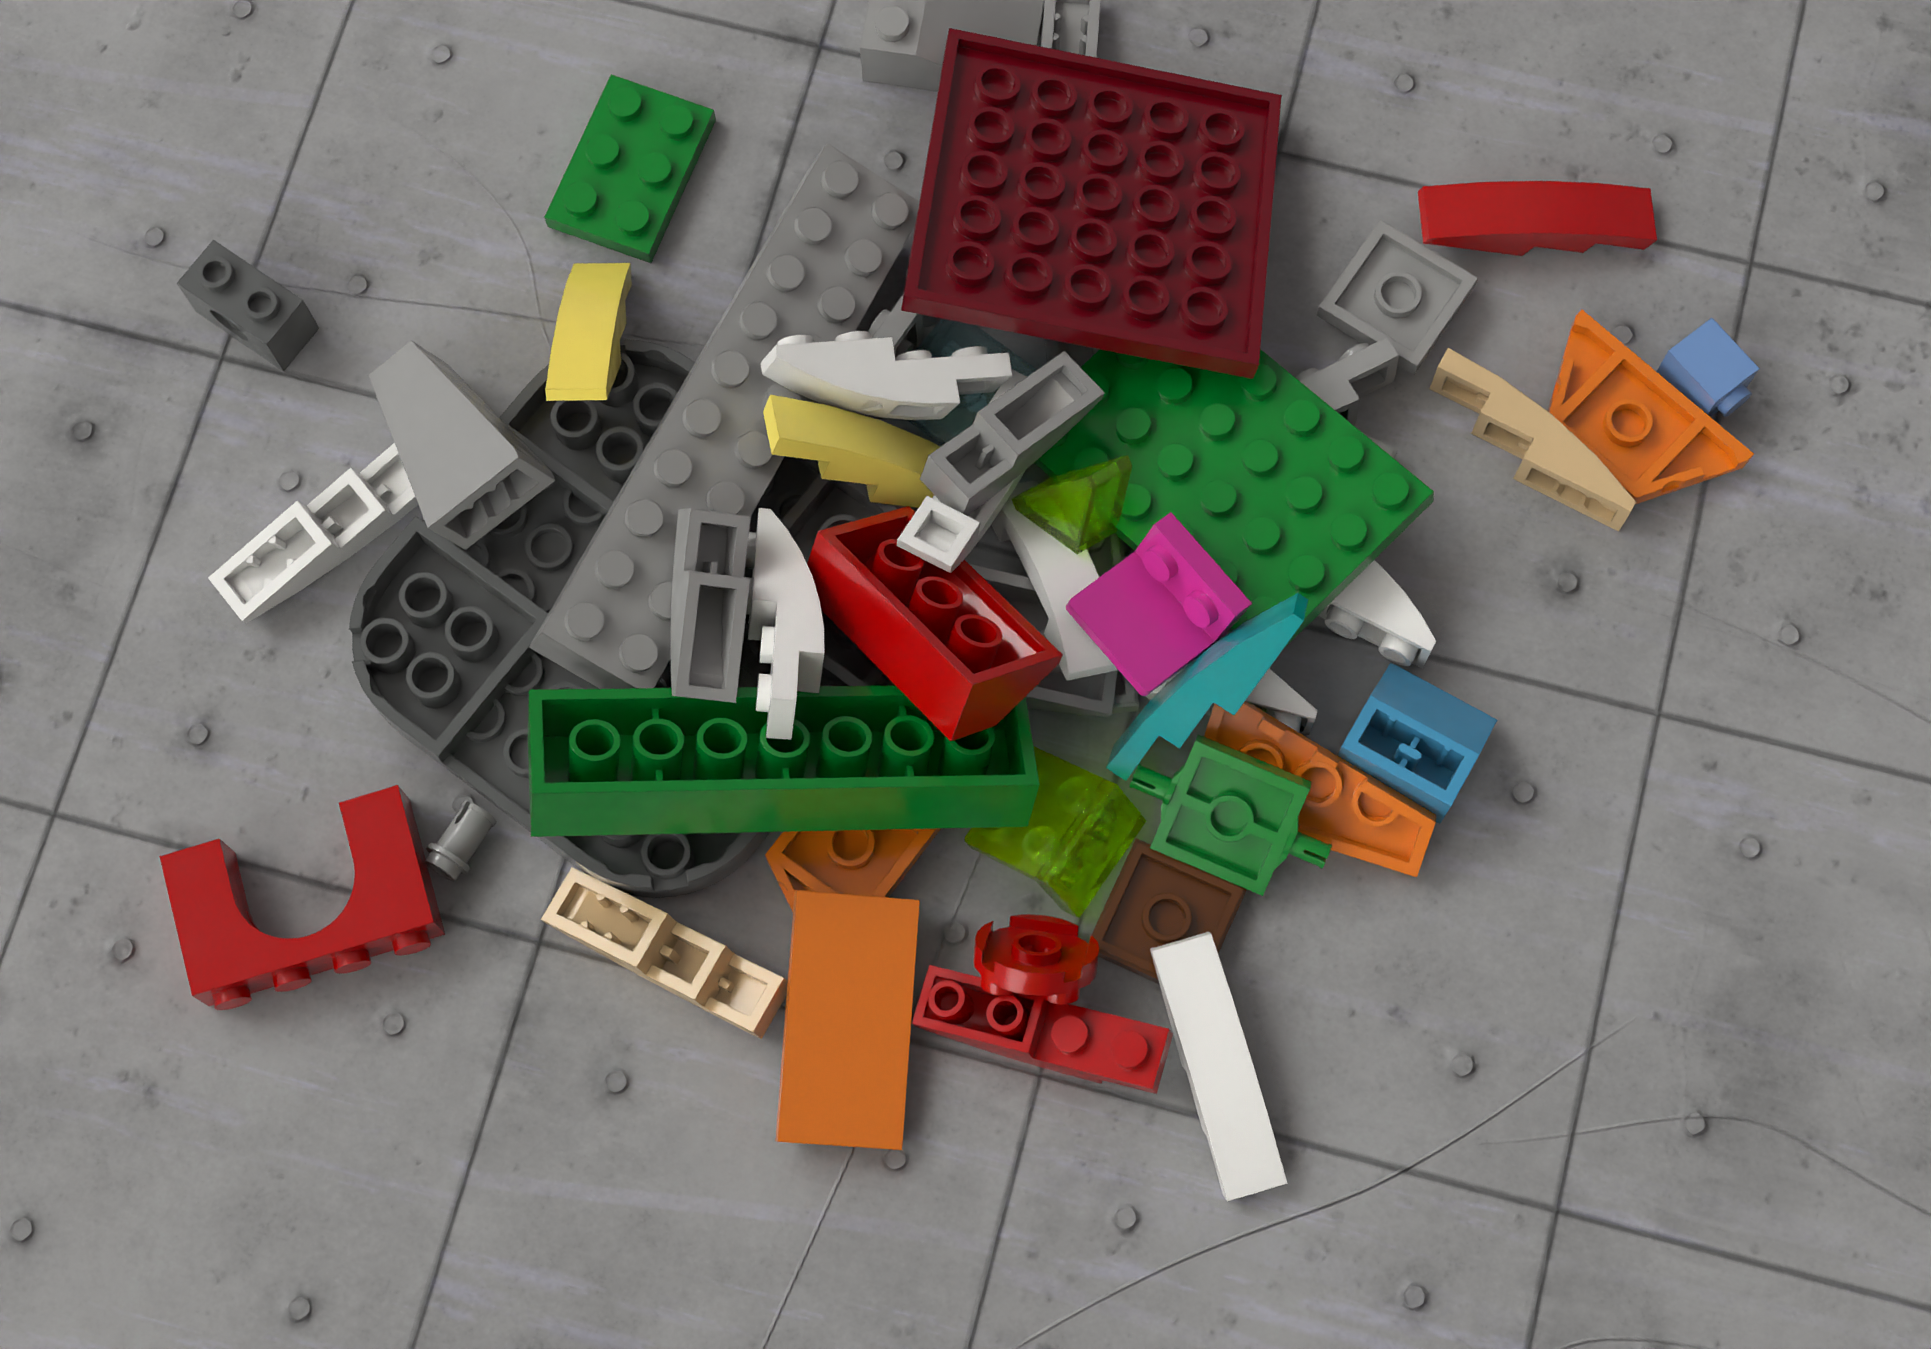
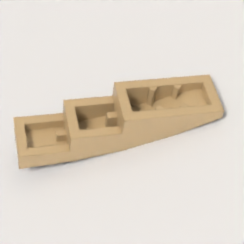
[1429,348,1636,532]
[541,867,788,1039]

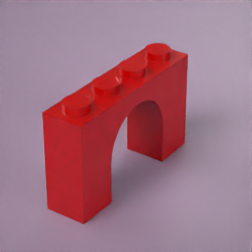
[159,785,445,1010]

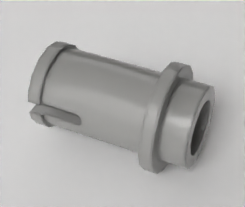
[424,800,497,882]

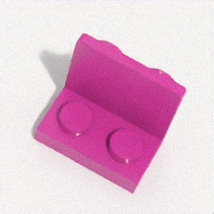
[1066,512,1252,696]

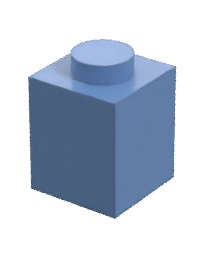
[1656,318,1760,417]

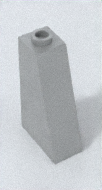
[368,340,555,550]

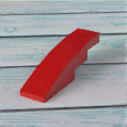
[1418,181,1657,256]

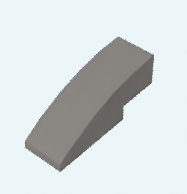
[920,351,1105,516]
[671,508,751,703]

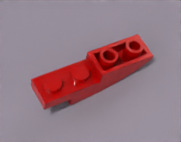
[911,965,1173,1094]

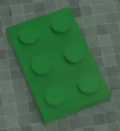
[544,74,716,263]

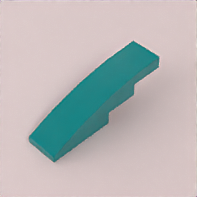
[1106,593,1308,781]

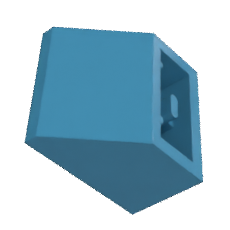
[1337,663,1497,824]

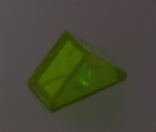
[1011,455,1133,554]

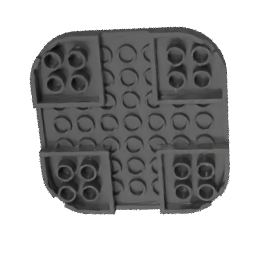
[349,339,897,898]

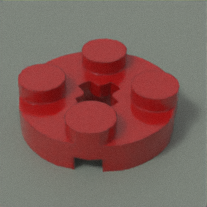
[973,914,1099,1004]

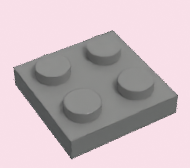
[1316,219,1478,375]

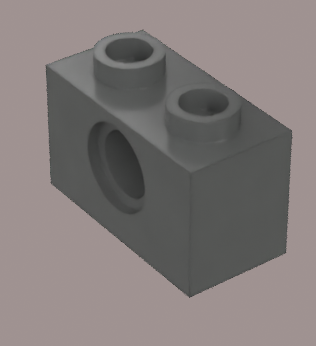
[177,239,319,371]

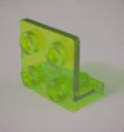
[964,746,1146,918]

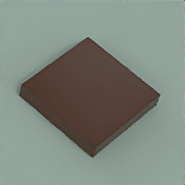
[1088,838,1247,985]

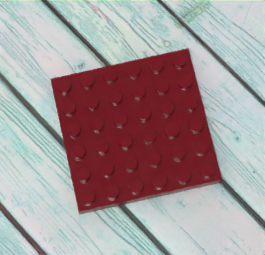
[901,28,1282,379]

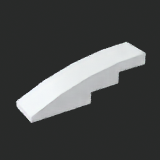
[208,443,418,623]
[1150,932,1288,1202]

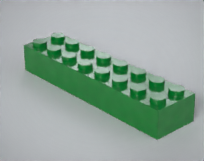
[528,685,1040,837]

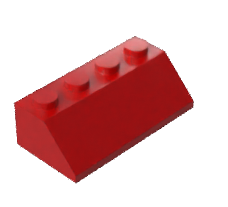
[807,506,1063,741]

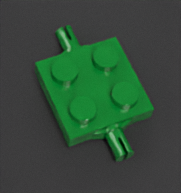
[1129,734,1332,896]

